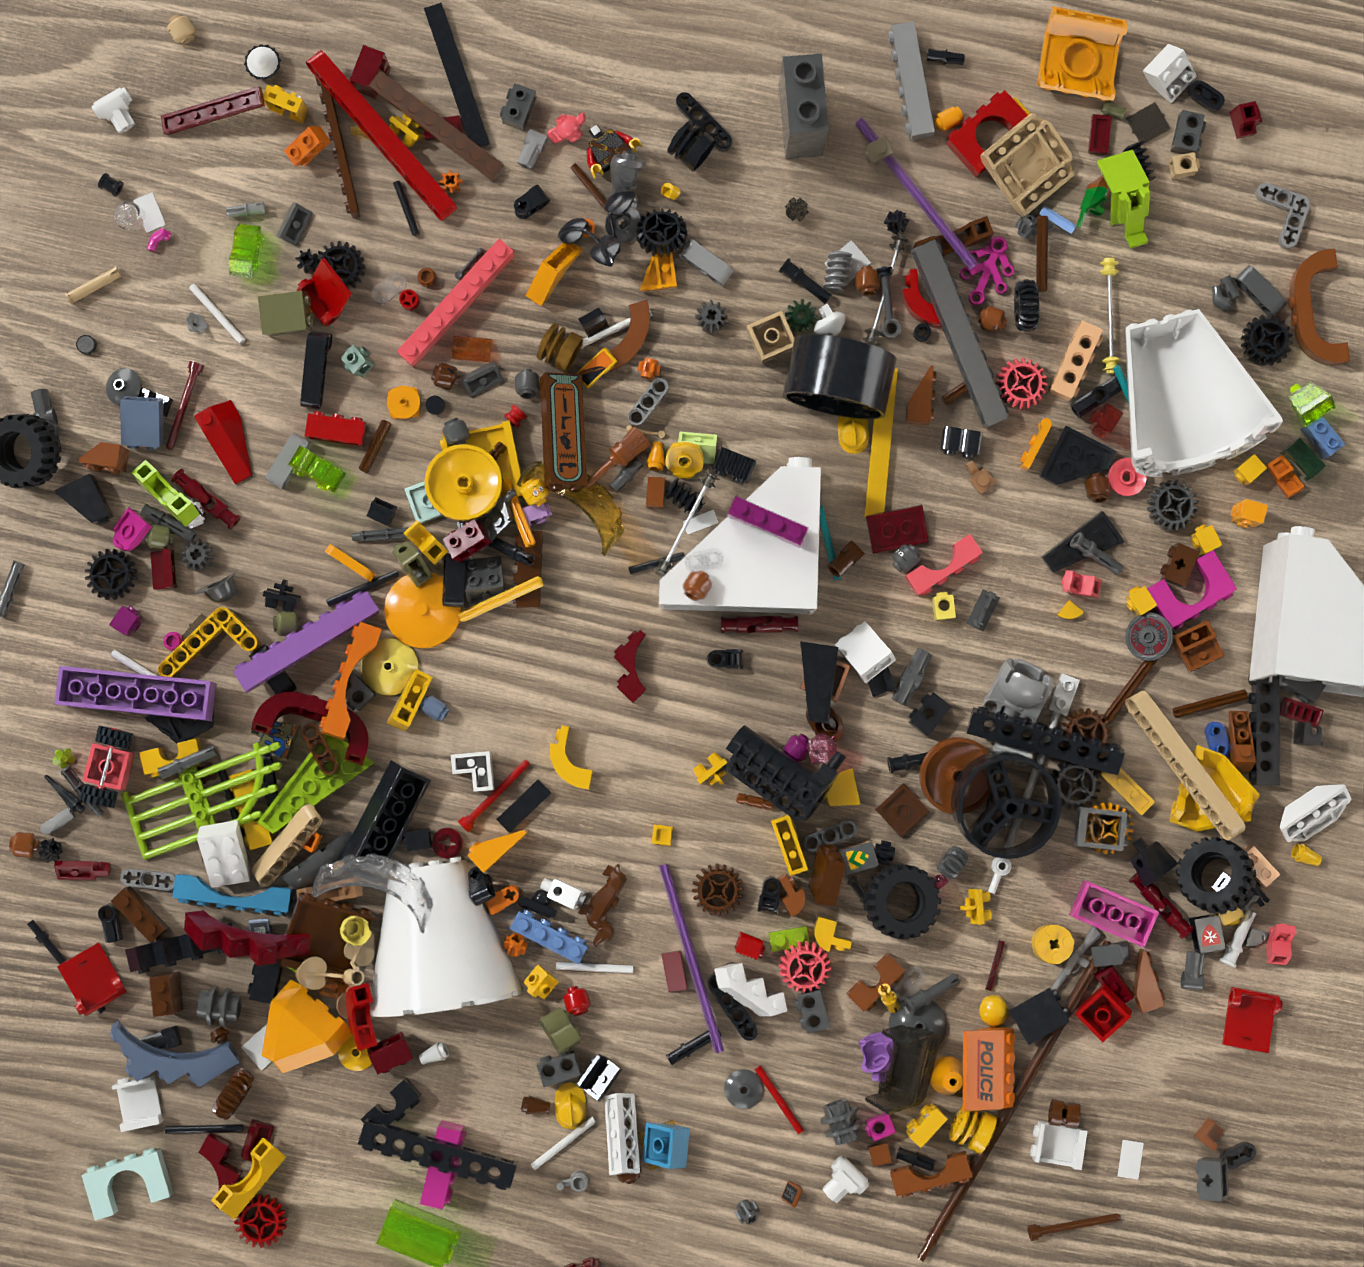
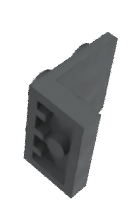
[465,556,505,605]

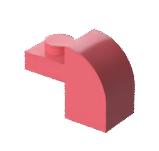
[1062,570,1102,599]
[1266,923,1296,965]

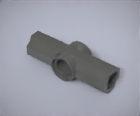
[31,389,61,445]
[892,648,932,706]

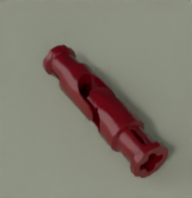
[171,468,241,530]
[721,616,798,633]
[1129,873,1194,939]

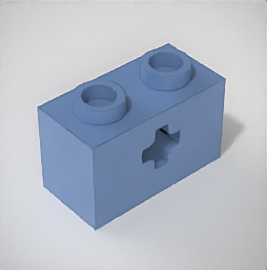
[1300,414,1345,459]

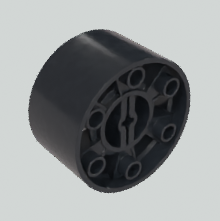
[783,334,897,420]

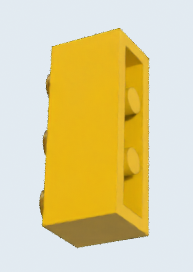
[771,814,810,876]

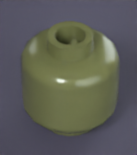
[144,524,174,550]
[273,611,302,636]

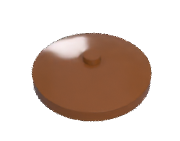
[919,737,996,814]

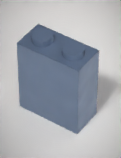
[120,396,164,450]

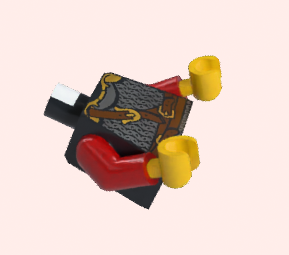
[586,125,643,178]

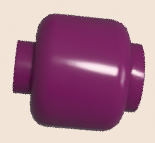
[784,733,812,762]

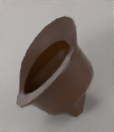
[806,706,843,745]

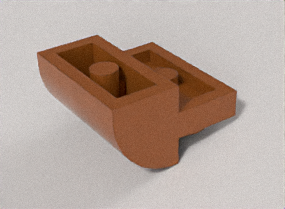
[1173,620,1225,673]
[778,874,805,917]

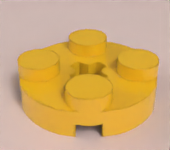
[665,442,704,478]

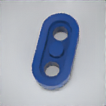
[1204,722,1231,757]

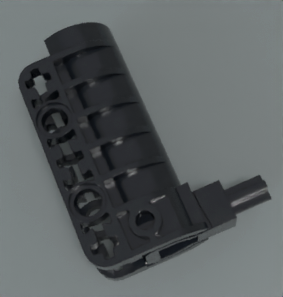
[726,725,846,821]

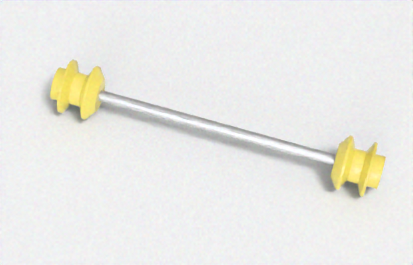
[1100,258,1122,375]

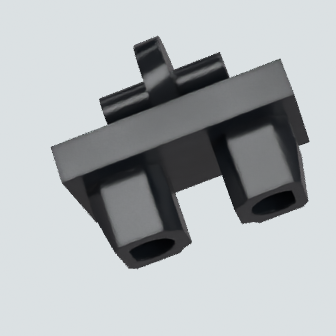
[263,579,301,612]

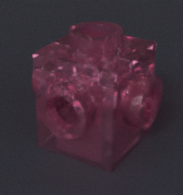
[807,733,837,763]

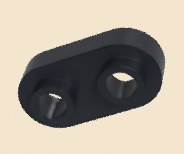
[1188,80,1225,112]

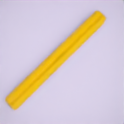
[458,576,544,622]

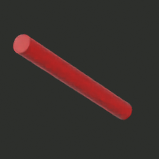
[754,1065,804,1134]

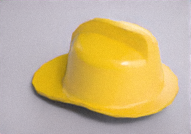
[837,416,869,454]
[554,1082,587,1130]

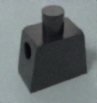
[1131,837,1178,887]

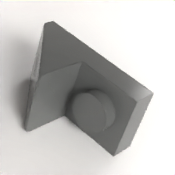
[1091,941,1131,967]

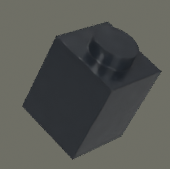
[402,828,432,852]

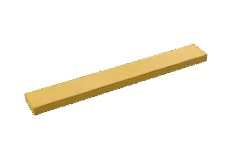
[864,368,898,518]

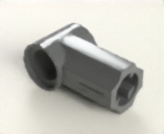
[1180,951,1205,991]

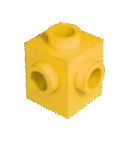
[523,965,559,1000]

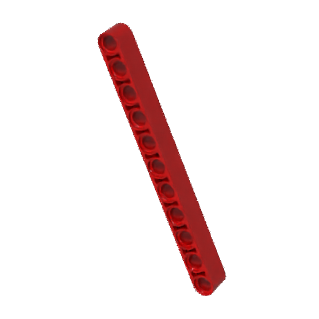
[306,50,457,221]

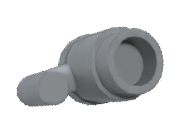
[556,1170,589,1192]

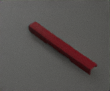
[985,940,1005,991]

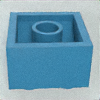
[642,1122,690,1169]

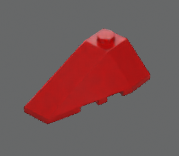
[194,400,252,485]

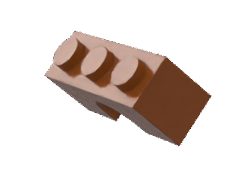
[846,953,905,1012]

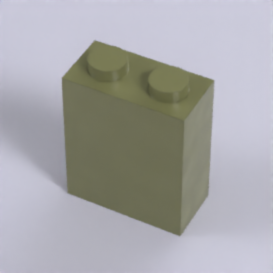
[258,291,314,336]

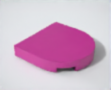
[112,507,152,551]

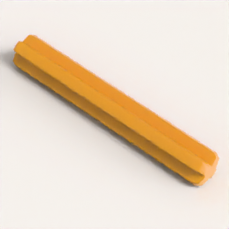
[502,479,536,548]

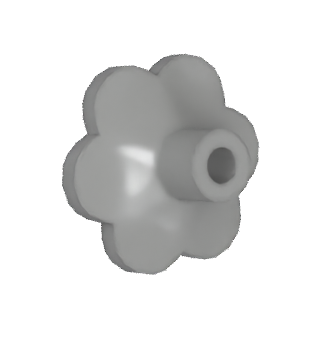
[185,312,208,334]

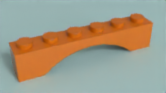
[319,622,382,740]

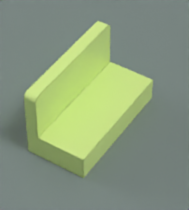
[678,431,717,464]

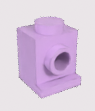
[522,503,552,528]

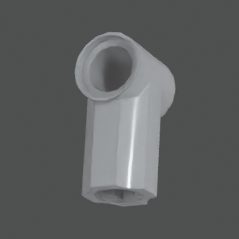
[517,129,548,170]

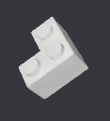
[451,751,495,792]

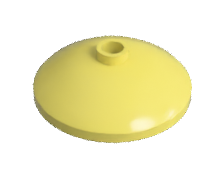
[361,638,419,696]

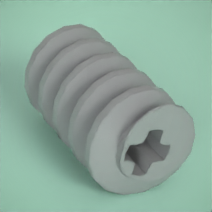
[823,251,852,293]

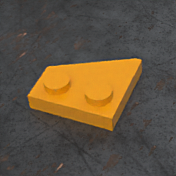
[640,252,677,292]

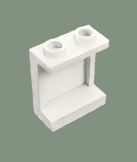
[835,622,896,684]
[1030,1120,1088,1170]

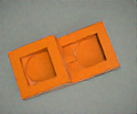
[1267,454,1305,499]

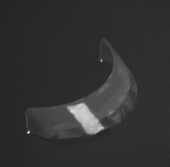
[312,854,433,933]

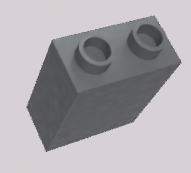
[778,53,829,159]

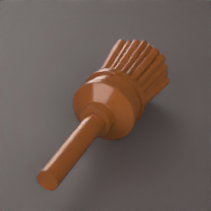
[585,426,650,489]

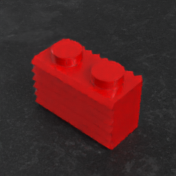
[734,931,765,960]

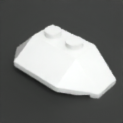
[1280,784,1352,842]

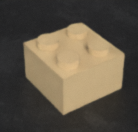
[746,310,794,364]

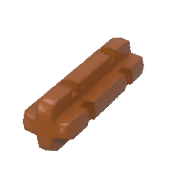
[736,793,774,810]

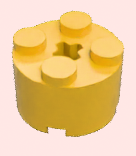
[1031,924,1074,964]

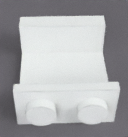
[112,1075,164,1132]

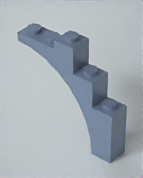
[110,1021,240,1087]

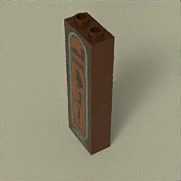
[540,372,587,492]

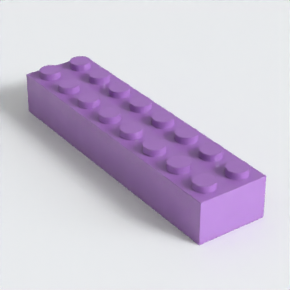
[54,666,217,721]

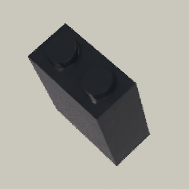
[1009,987,1071,1045]

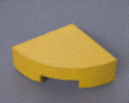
[1056,600,1084,619]

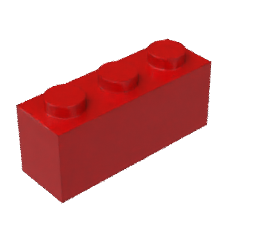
[304,411,367,447]

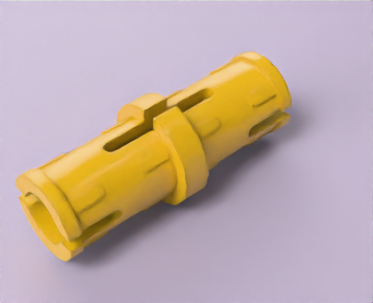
[878,984,900,1013]

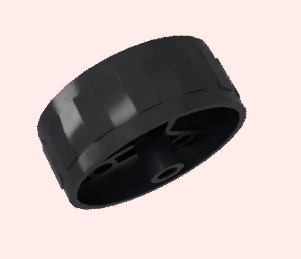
[951,751,1061,859]

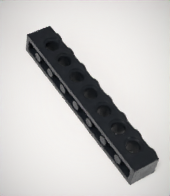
[967,706,1125,775]
[358,1118,518,1190]

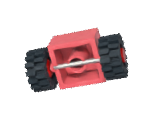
[79,726,135,808]

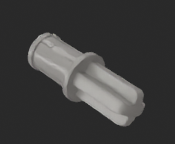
[226,202,265,218]

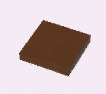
[875,783,930,838]

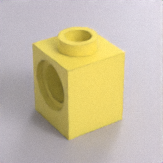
[932,592,956,621]

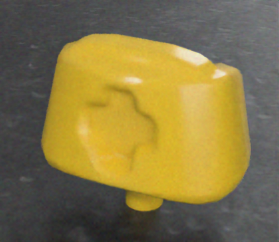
[661,183,681,200]

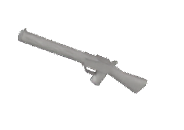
[1051,926,1102,992]

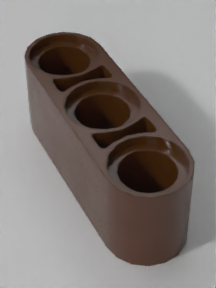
[302,723,338,777]

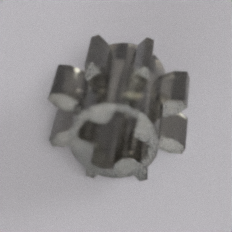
[784,197,809,222]

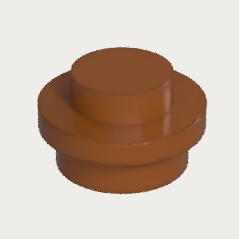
[417,268,436,287]

